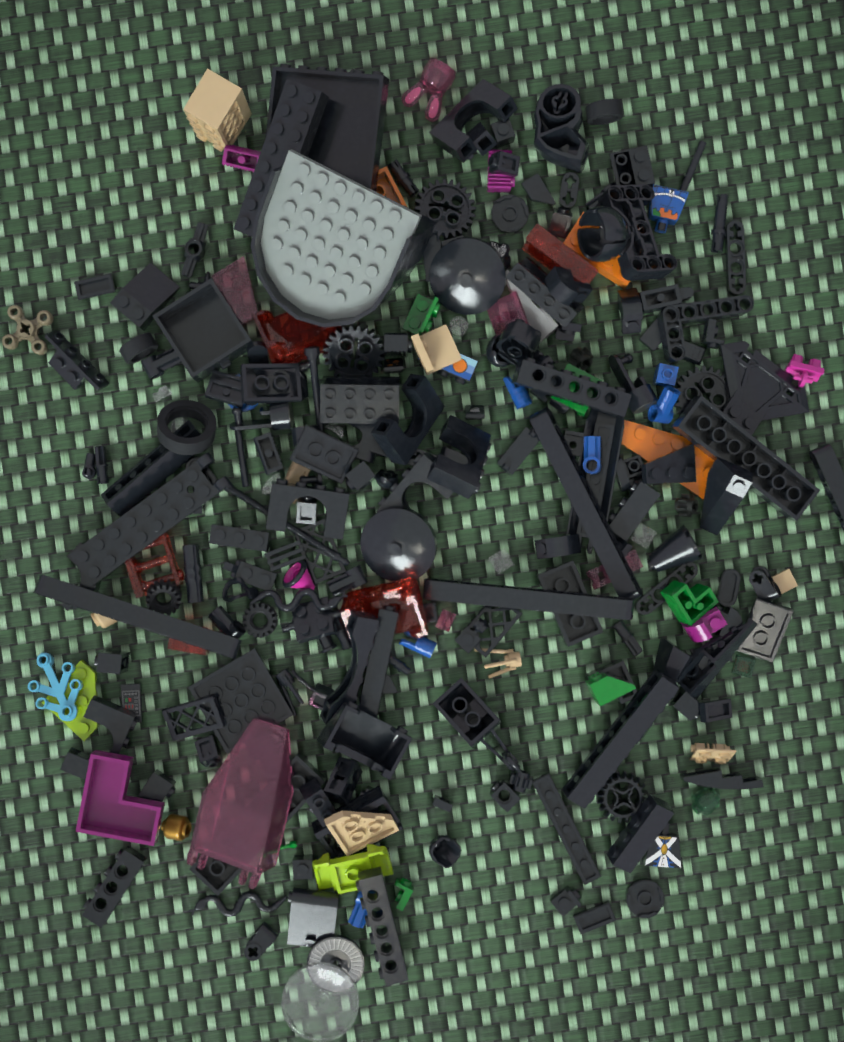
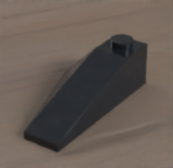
[700,457,753,535]

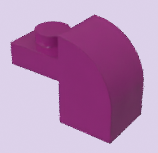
[680,607,728,642]

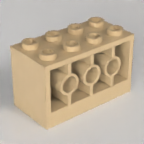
[183,68,252,152]

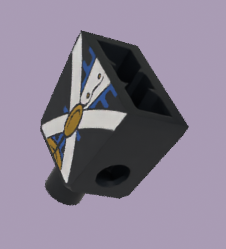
[642,822,682,868]

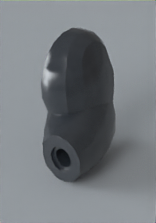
[534,84,589,172]

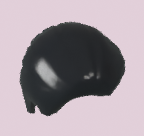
[486,334,510,367]
[429,835,462,868]

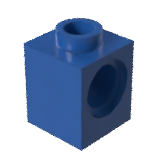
[652,363,679,387]

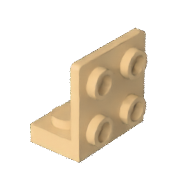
[411,325,461,375]

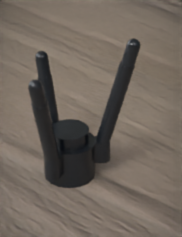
[276,668,314,716]

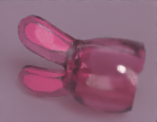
[401,58,456,122]

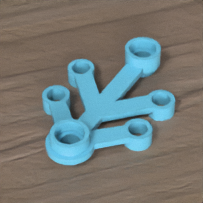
[28,653,83,721]

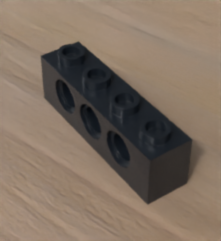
[82,846,147,928]

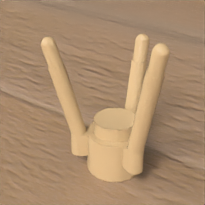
[474,648,522,679]

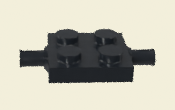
[281,596,346,644]

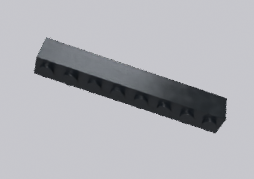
[562,669,679,809]

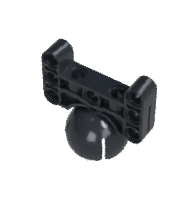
[577,184,678,281]

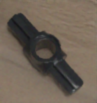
[181,222,209,278]

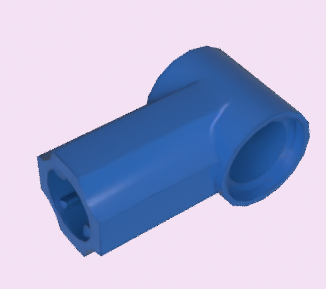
[648,385,681,424]
[583,436,602,475]
[348,890,376,928]

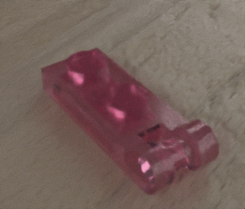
[586,549,643,590]

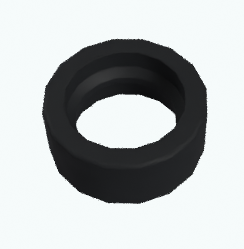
[585,99,624,125]
[119,332,158,364]

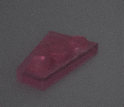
[212,256,259,325]

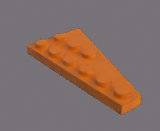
[621,420,714,501]

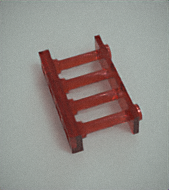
[125,532,185,598]

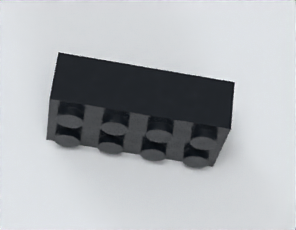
[536,560,603,647]

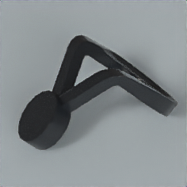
[222,577,259,602]

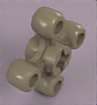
[2,305,54,355]

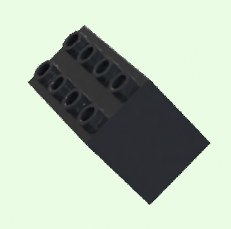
[320,376,400,424]

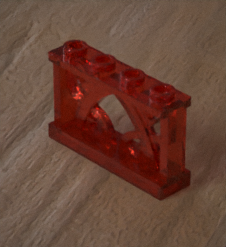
[522,224,598,284]

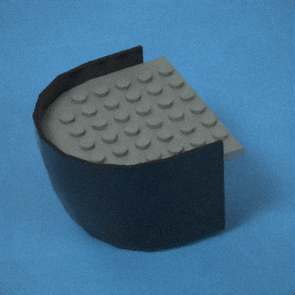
[251,149,436,327]

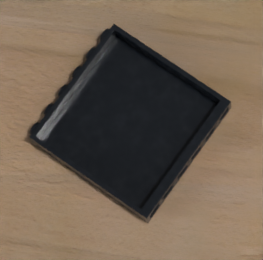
[265,64,389,192]

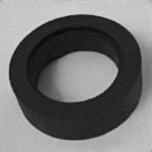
[157,400,216,455]

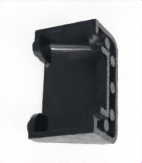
[317,701,412,780]

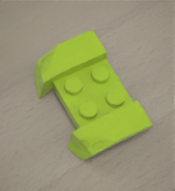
[312,844,394,894]

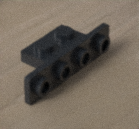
[45,330,110,390]

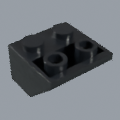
[609,145,655,187]

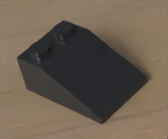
[110,263,181,331]

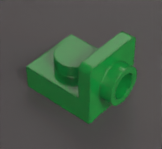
[394,878,414,912]

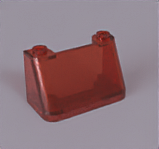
[252,310,343,364]
[340,578,429,638]

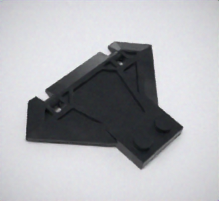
[720,341,809,435]

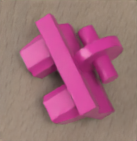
[784,354,824,387]

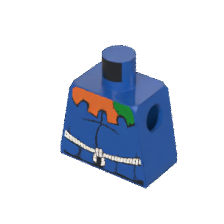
[648,184,689,233]

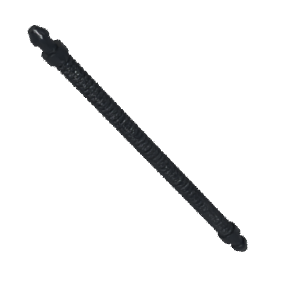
[216,479,350,566]

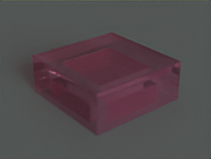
[435,609,456,632]

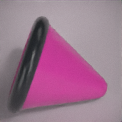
[282,560,315,590]

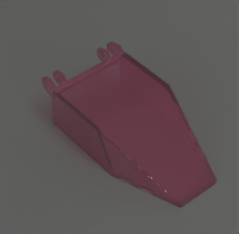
[187,718,293,889]

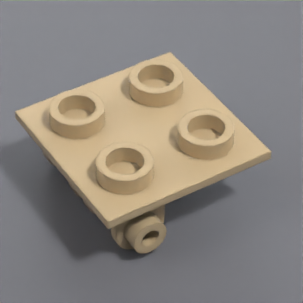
[690,743,736,764]

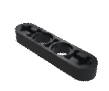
[725,220,746,296]
[635,562,698,615]

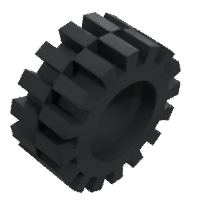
[146,579,182,616]
[242,603,278,638]

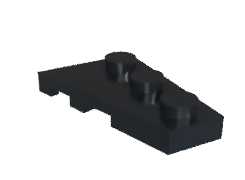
[642,444,696,484]

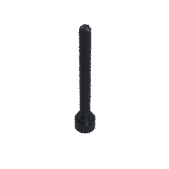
[304,346,325,432]

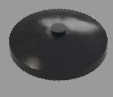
[429,237,506,315]
[360,507,437,583]

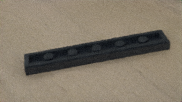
[533,772,601,885]

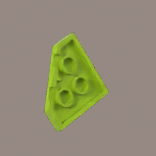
[42,659,99,741]

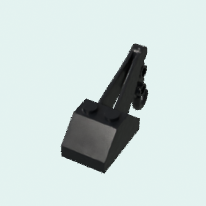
[433,678,521,773]

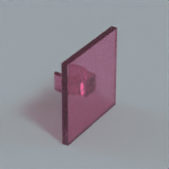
[487,291,529,335]

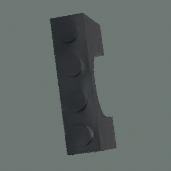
[429,79,518,163]
[371,374,445,465]
[427,415,491,499]
[376,451,453,512]
[266,478,350,540]
[60,695,138,780]

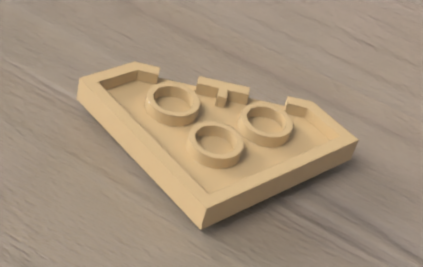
[324,811,399,856]

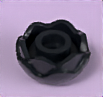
[375,470,399,488]

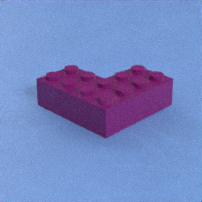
[76,750,165,846]

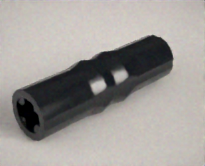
[182,544,204,603]

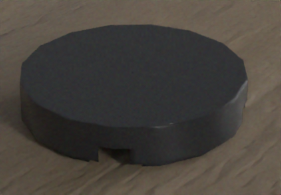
[491,194,529,234]
[626,878,664,918]

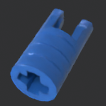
[503,375,533,410]
[399,629,437,658]

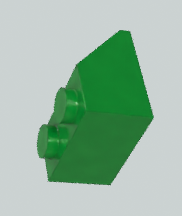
[585,672,636,706]

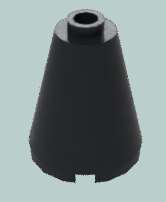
[647,525,703,572]

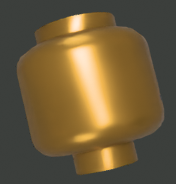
[161,814,192,841]

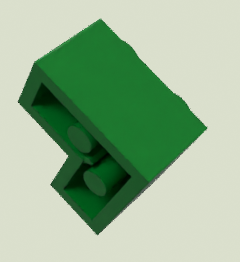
[660,580,719,626]

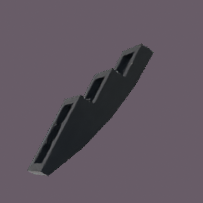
[680,768,764,789]

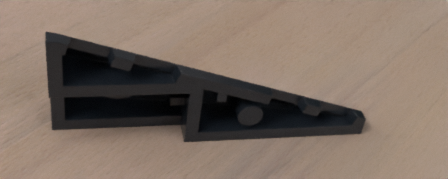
[677,618,757,700]
[641,637,693,738]

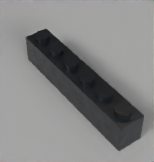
[101,420,202,517]

